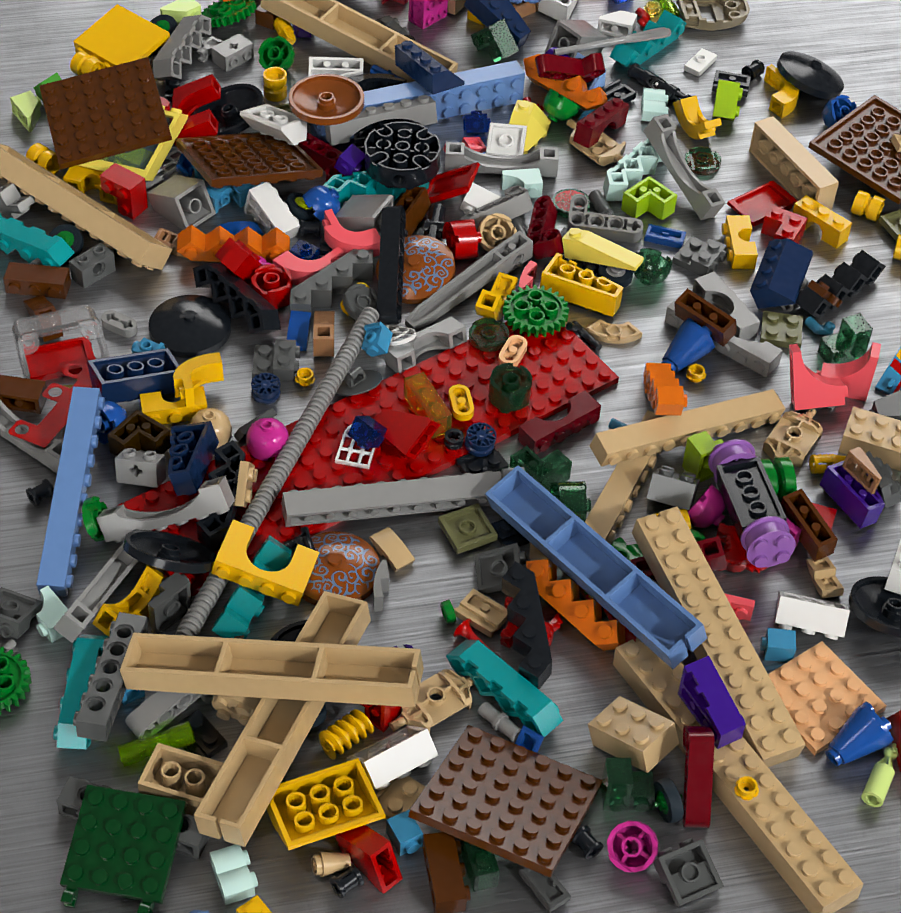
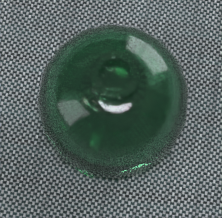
[633,248,673,285]

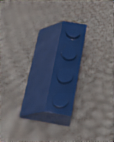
[395,41,464,94]
[750,238,813,309]
[87,348,179,403]

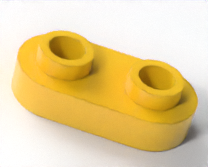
[448,384,474,421]

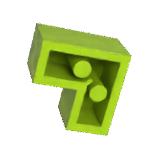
[712,80,743,121]
[621,176,677,220]
[682,431,724,482]

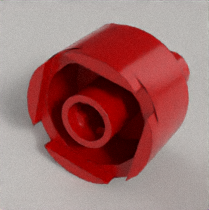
[442,219,482,260]
[251,264,292,309]

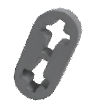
[101,310,137,338]

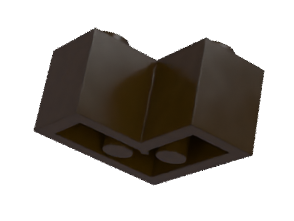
[108,410,171,456]

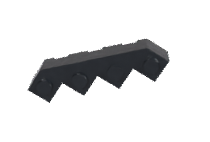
[796,250,886,319]
[193,263,281,334]
[196,440,246,552]
[502,561,552,689]

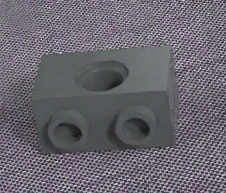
[69,243,116,289]

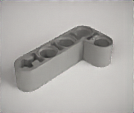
[460,186,533,230]
[567,194,644,243]
[125,691,214,742]

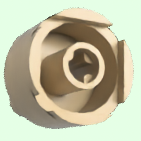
[211,695,262,726]

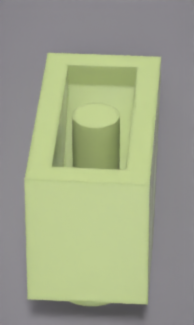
[160,0,201,24]
[10,90,42,132]

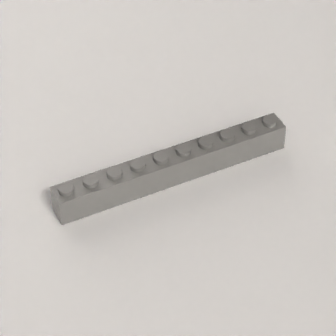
[281,471,502,527]

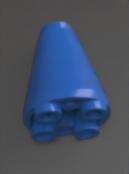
[661,318,715,372]
[825,701,894,766]

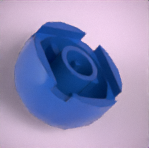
[822,95,857,128]
[303,185,340,222]
[96,400,128,444]

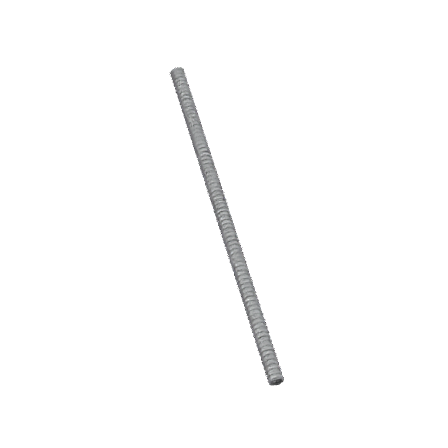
[174,307,379,636]

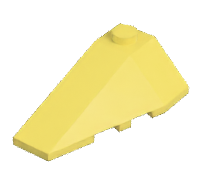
[509,99,551,155]
[562,228,644,271]

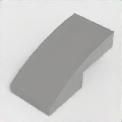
[373,560,389,612]

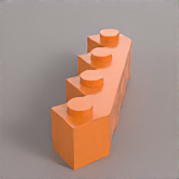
[523,54,608,111]
[177,225,290,263]
[643,363,687,416]
[526,559,625,651]

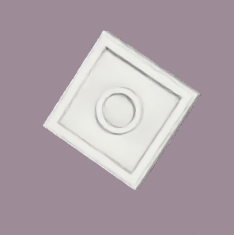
[485,123,527,156]

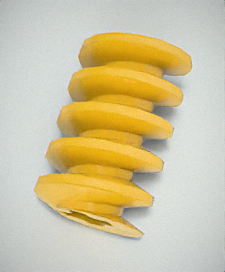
[319,709,374,760]

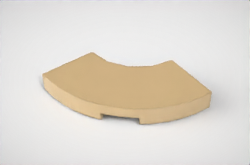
[585,319,642,344]

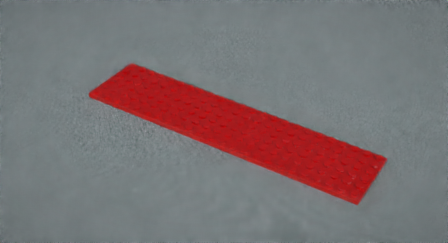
[117,322,619,596]

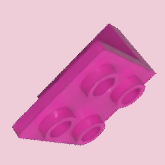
[408,0,448,29]

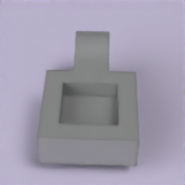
[197,36,223,63]

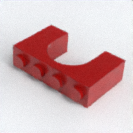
[169,74,221,145]

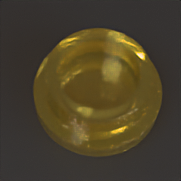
[644,1,661,17]

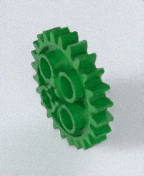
[201,0,257,28]
[503,285,569,338]
[0,647,32,716]

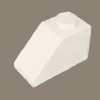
[597,10,637,37]
[459,182,502,214]

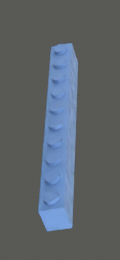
[36,386,105,597]

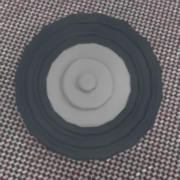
[597,265,633,288]

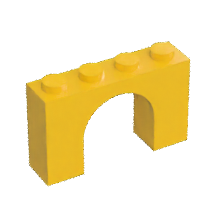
[211,520,319,606]

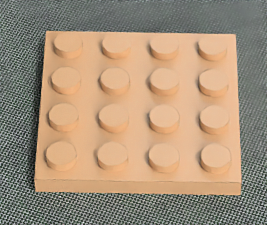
[768,641,887,756]

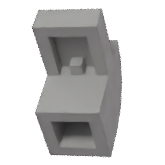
[0,183,35,219]

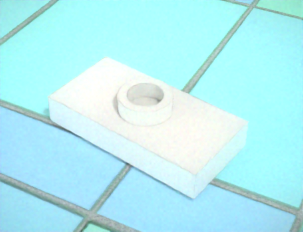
[684,48,717,77]

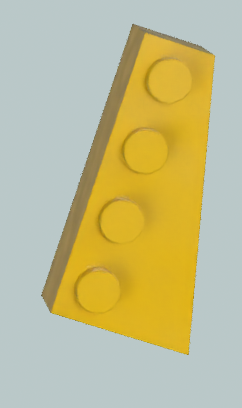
[540,253,624,317]

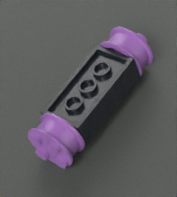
[708,439,796,568]

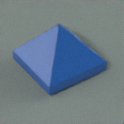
[176,153,194,177]
[515,725,544,753]

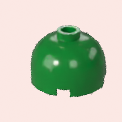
[258,36,295,71]
[543,88,581,123]

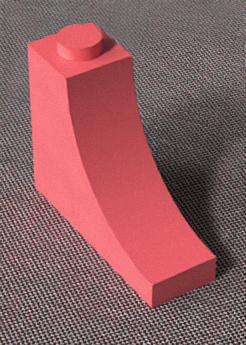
[816,342,881,402]
[789,344,848,410]

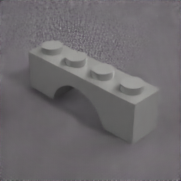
[692,272,760,340]
[384,316,467,373]

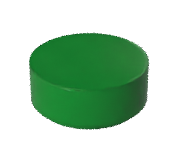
[440,600,457,624]

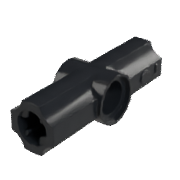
[423,203,446,241]

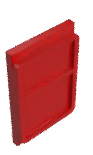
[427,162,480,204]
[727,180,798,226]
[22,336,96,381]

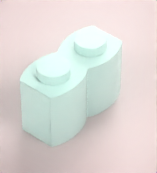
[641,88,668,122]
[209,844,258,905]

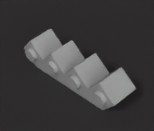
[152,15,211,81]

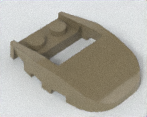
[676,0,750,31]

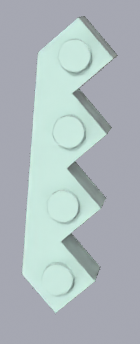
[603,138,663,201]

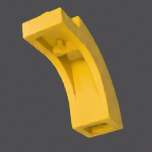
[764,64,800,119]
[673,96,722,140]
[475,272,518,321]
[173,352,224,408]
[92,565,166,637]

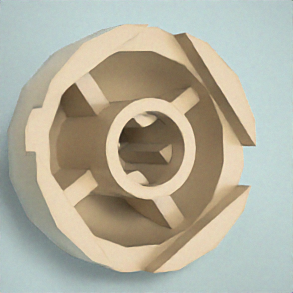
[477,213,517,252]
[190,408,232,449]

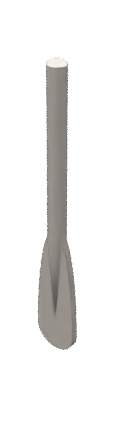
[553,27,671,55]

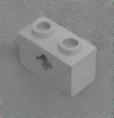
[212,33,254,72]
[115,448,166,488]

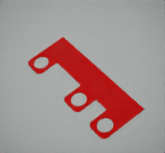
[8,361,92,448]

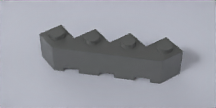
[290,249,373,313]

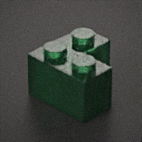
[471,19,519,63]
[817,313,873,364]
[509,446,572,492]
[601,758,655,812]
[460,839,508,892]

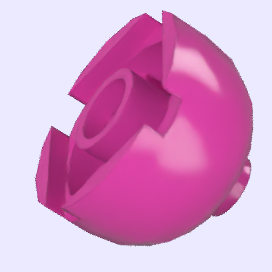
[246,418,289,461]
[687,485,726,528]
[607,820,659,872]

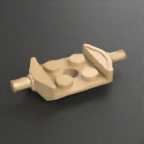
[566,119,626,167]
[762,408,823,467]
[389,669,475,734]

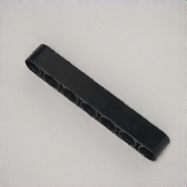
[377,205,406,325]

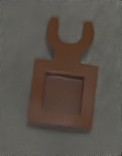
[808,280,843,308]

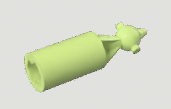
[861,743,898,807]

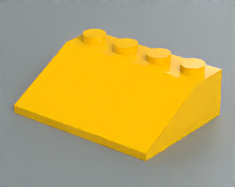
[266,758,386,850]

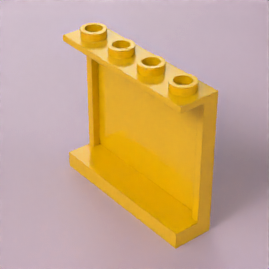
[73,4,170,68]

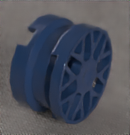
[251,373,281,405]
[464,422,496,457]

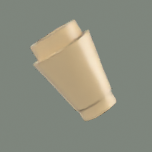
[312,851,351,877]

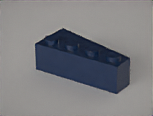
[464,0,531,52]
[168,421,219,496]

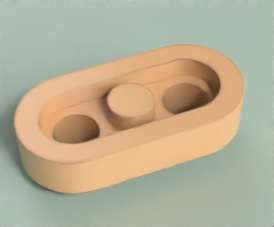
[498,335,527,369]

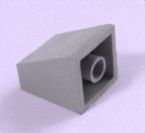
[545,20,608,58]
[147,175,216,230]
[335,194,394,237]

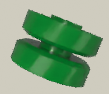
[761,457,797,504]

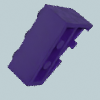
[819,461,885,529]
[678,655,746,749]

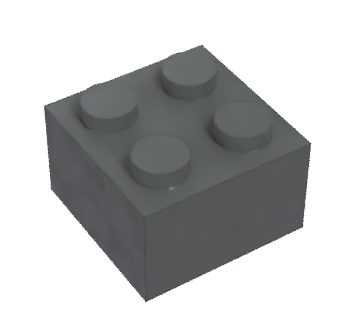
[646,466,700,510]

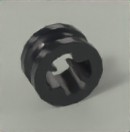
[444,428,464,450]

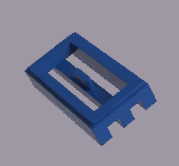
[644,224,686,249]

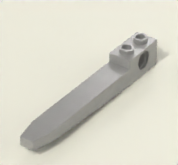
[405,230,533,331]

